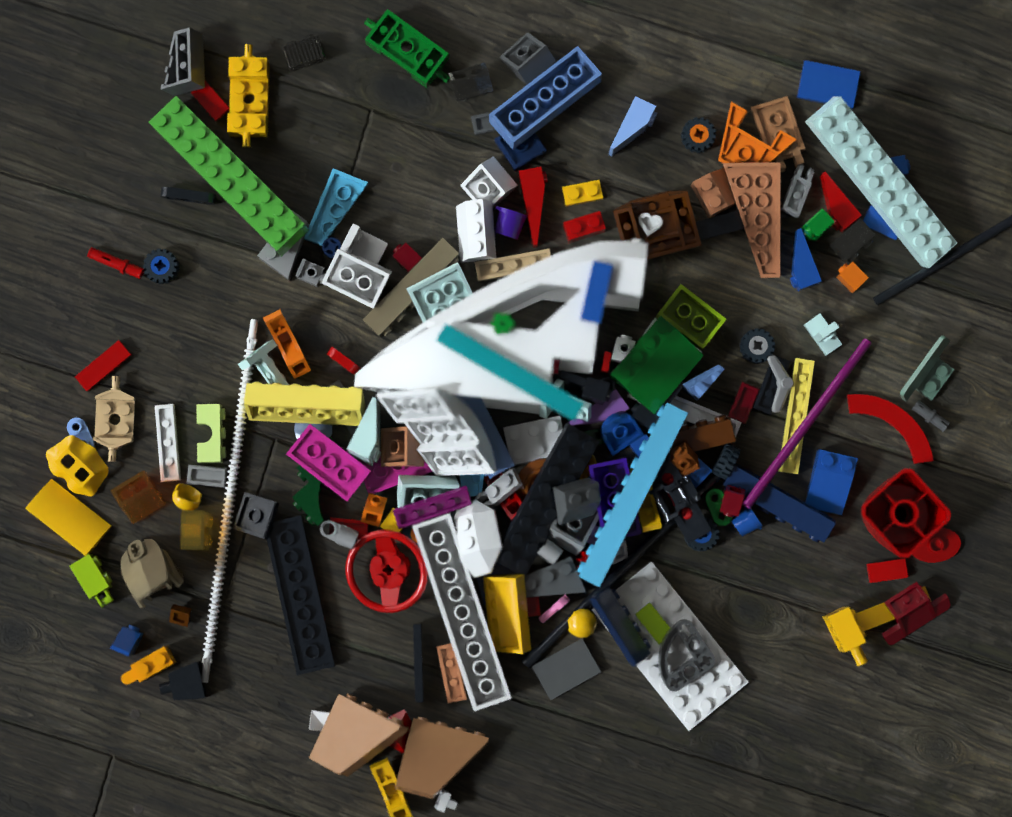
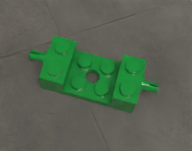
[364,9,451,88]

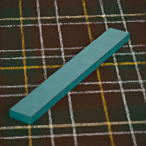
[436,323,585,422]

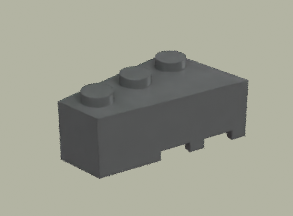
[524,557,586,597]

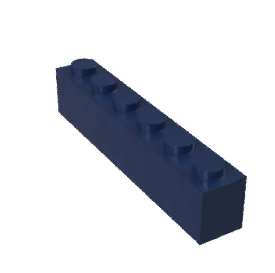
[723,463,836,543]

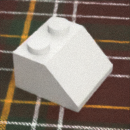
[461,156,518,207]

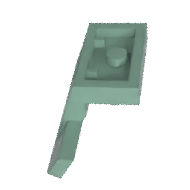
[900,335,954,402]

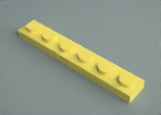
[778,358,815,475]

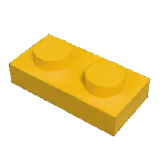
[562,180,603,206]

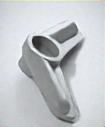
[767,355,793,413]

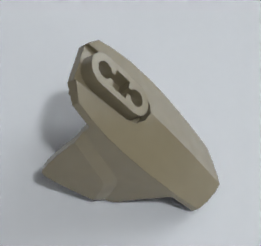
[121,539,184,609]

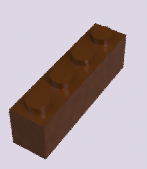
[670,415,736,452]

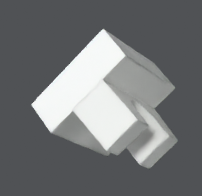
[434,789,458,812]

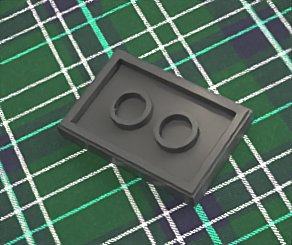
[532,638,601,700]

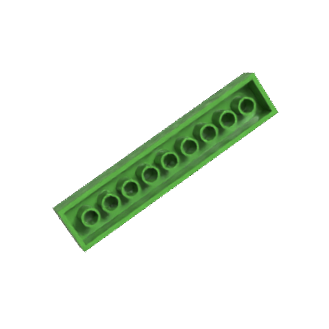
[149,96,309,257]

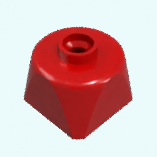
[862,468,951,558]

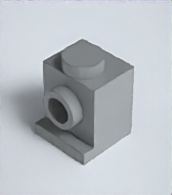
[295,259,326,287]

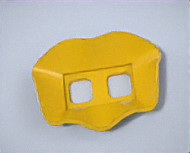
[46,435,109,497]

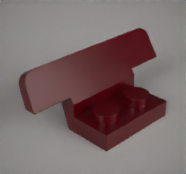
[882,581,950,645]

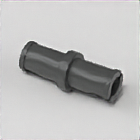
[912,400,950,432]

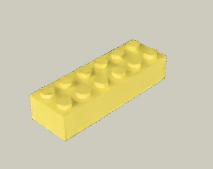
[244,382,366,426]

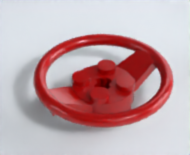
[345,530,428,613]

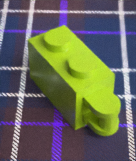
[69,554,114,608]

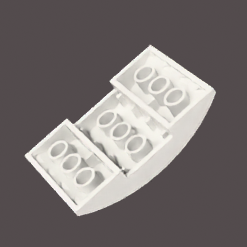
[376,389,497,476]

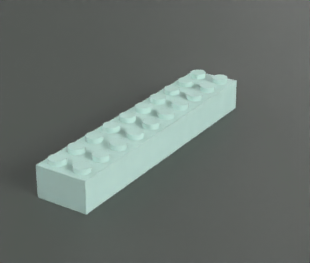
[805,96,957,268]

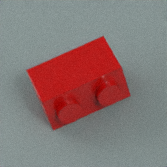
[563,211,606,243]

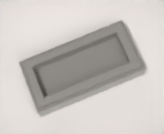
[186,465,227,488]

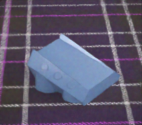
[682,365,724,400]

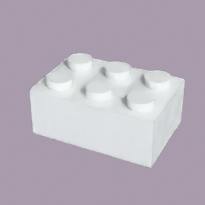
[503,416,563,466]

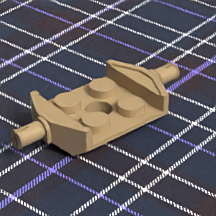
[93,376,135,462]

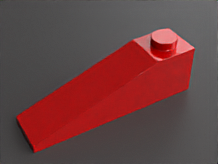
[519,166,548,248]

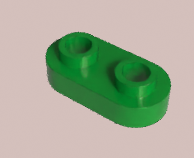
[705,489,732,526]

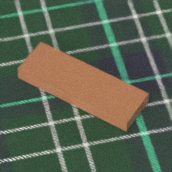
[436,643,467,704]

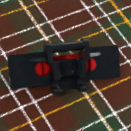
[649,452,712,543]

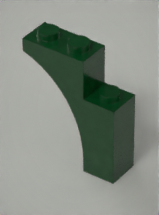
[292,436,340,526]

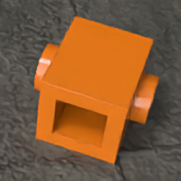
[361,493,387,527]

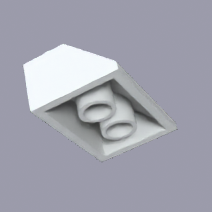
[456,199,496,263]

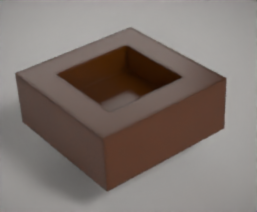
[169,604,192,627]

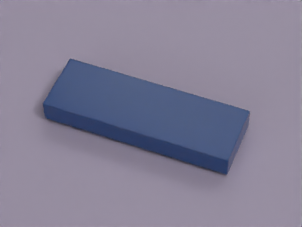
[580,261,613,324]

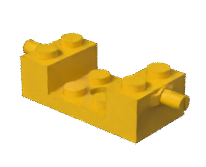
[227,44,269,147]

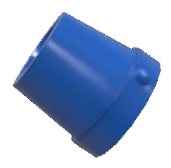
[732,507,763,537]

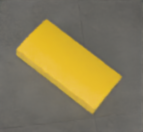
[25,479,112,556]
[483,574,531,654]

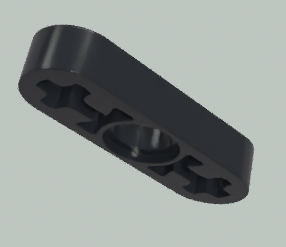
[160,187,216,205]

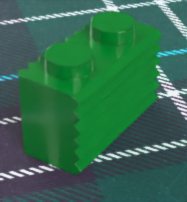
[801,208,834,242]

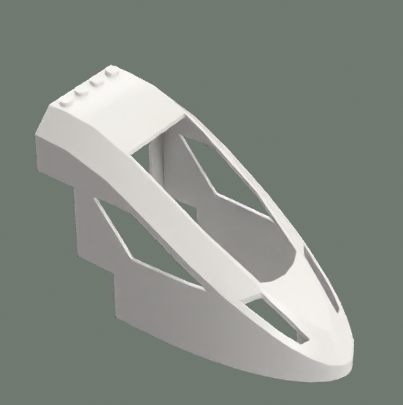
[354,239,648,414]

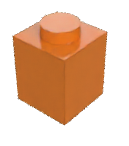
[836,261,869,293]

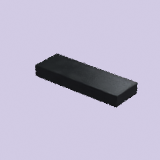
[753,355,791,415]

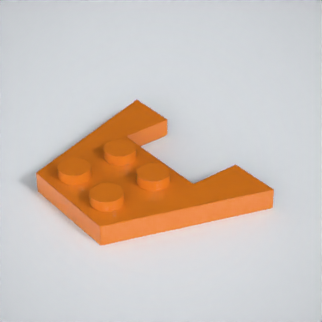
[718,102,797,163]

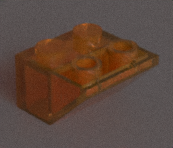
[110,470,166,524]

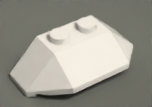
[454,499,503,578]

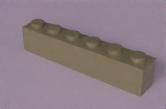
[363,238,459,337]

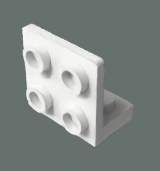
[340,224,388,264]

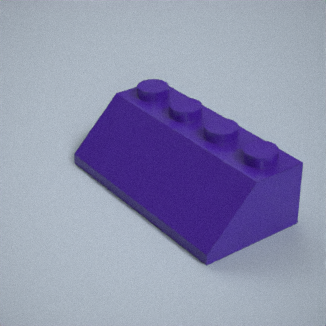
[588,458,642,537]

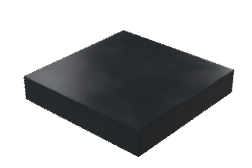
[233,492,279,540]

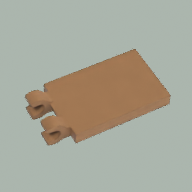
[751,96,805,173]

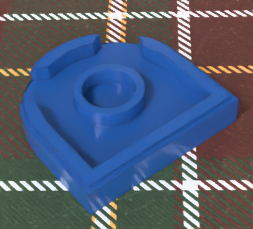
[600,412,644,456]

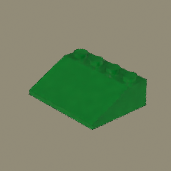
[610,315,704,414]

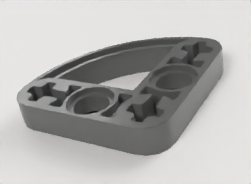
[658,619,715,691]

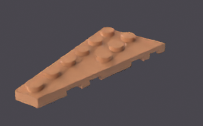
[723,162,781,278]

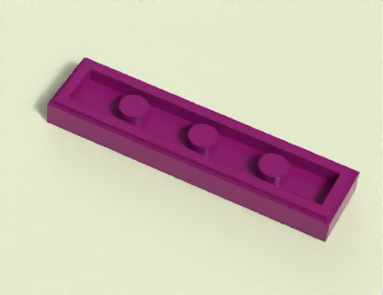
[393,486,472,529]

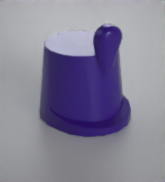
[494,206,527,240]

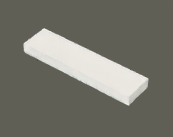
[155,404,181,482]

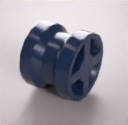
[322,237,342,258]

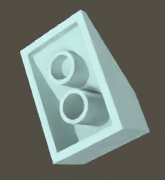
[347,397,381,466]

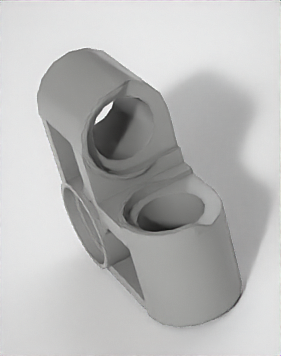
[320,520,359,549]
[537,539,563,564]

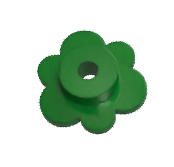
[491,313,514,335]

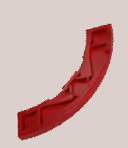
[847,394,934,464]

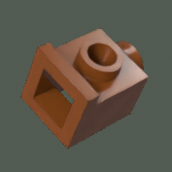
[669,442,700,477]

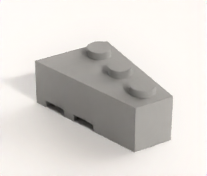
[257,210,309,281]

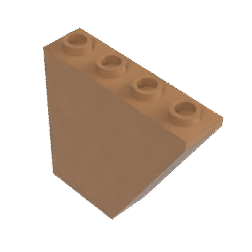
[309,693,409,777]
[395,717,489,799]

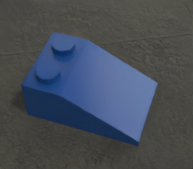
[805,449,858,515]

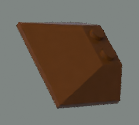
[613,191,701,260]

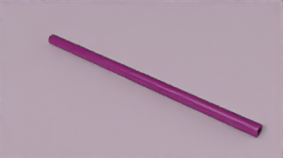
[742,339,872,509]

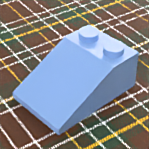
[608,96,657,156]

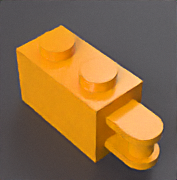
[121,646,177,684]

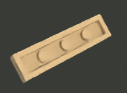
[475,249,551,282]

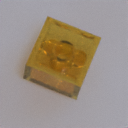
[180,510,213,551]

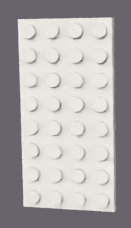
[591,561,749,731]

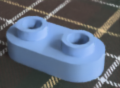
[67,418,95,448]

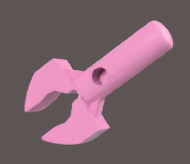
[539,594,570,623]

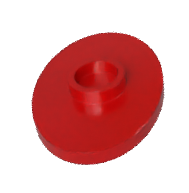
[912,528,961,563]

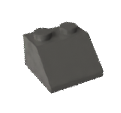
[500,32,556,85]
[553,478,601,525]

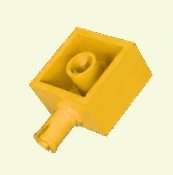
[822,607,868,666]

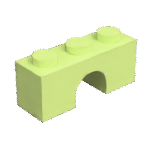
[196,404,226,463]

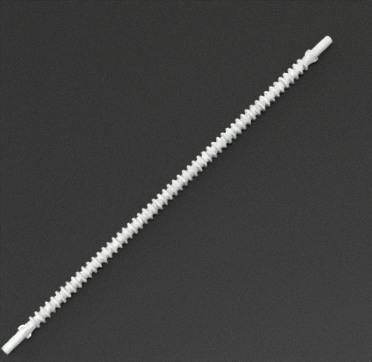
[201,319,258,683]

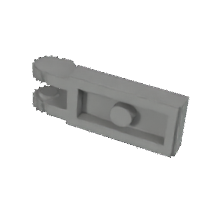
[780,164,815,218]
[474,468,523,509]

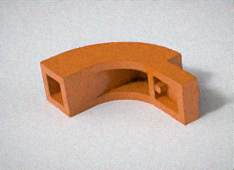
[263,309,311,379]

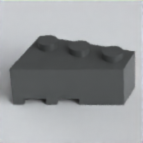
[160,27,205,96]

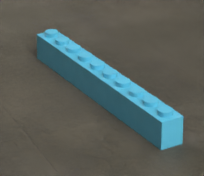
[577,403,688,587]

